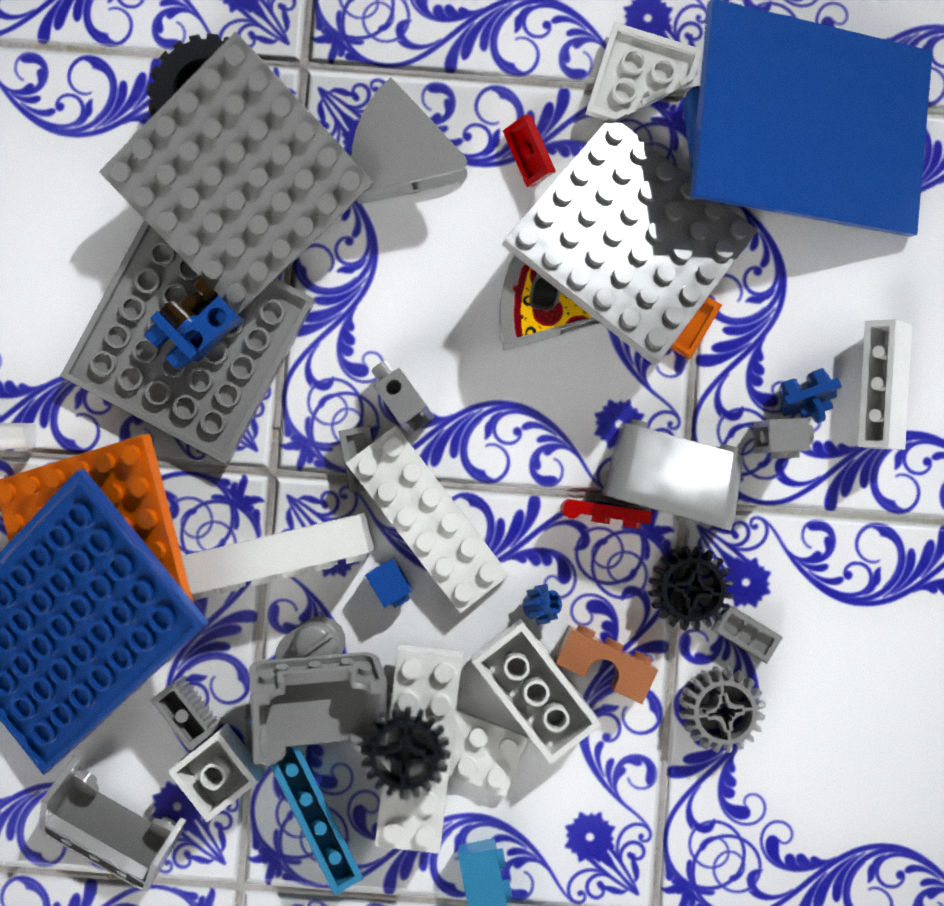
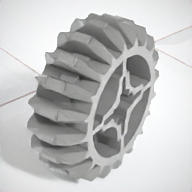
[679,666,766,753]

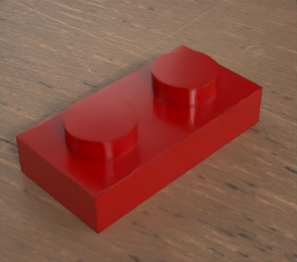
[503,115,556,187]

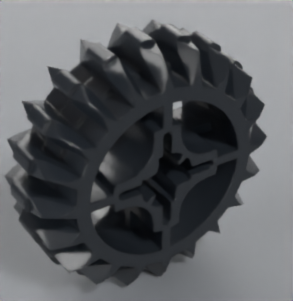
[648,546,734,631]
[360,706,451,799]

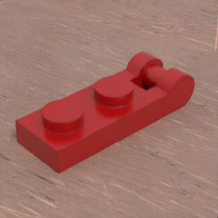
[560,499,652,529]

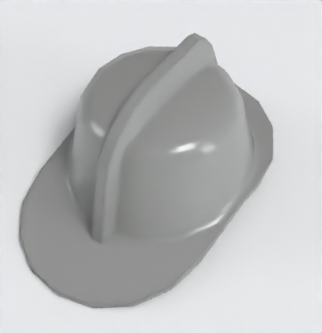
[276,616,345,659]

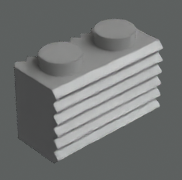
[150,676,221,751]

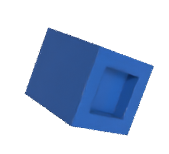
[365,557,413,608]

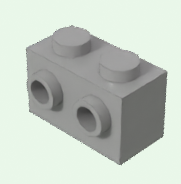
[753,418,814,459]

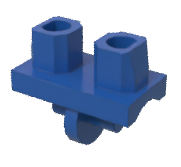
[779,368,842,423]

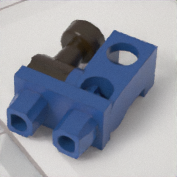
[144,276,245,369]

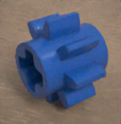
[523,584,562,625]

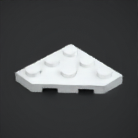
[585,22,703,121]

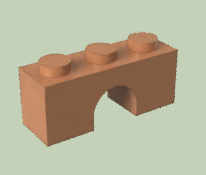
[553,624,658,705]

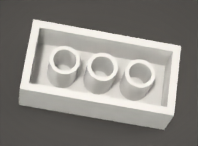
[472,618,602,764]

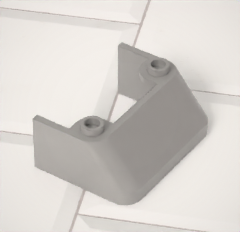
[39,756,186,891]

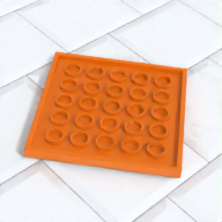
[0,434,193,602]

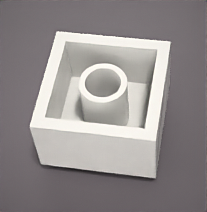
[167,723,265,822]

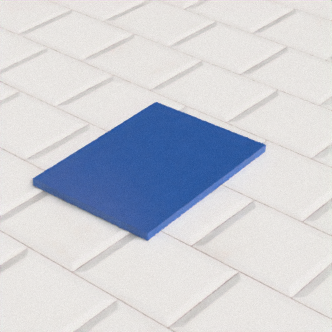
[690,0,933,237]
[0,469,210,775]

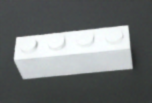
[858,319,912,450]

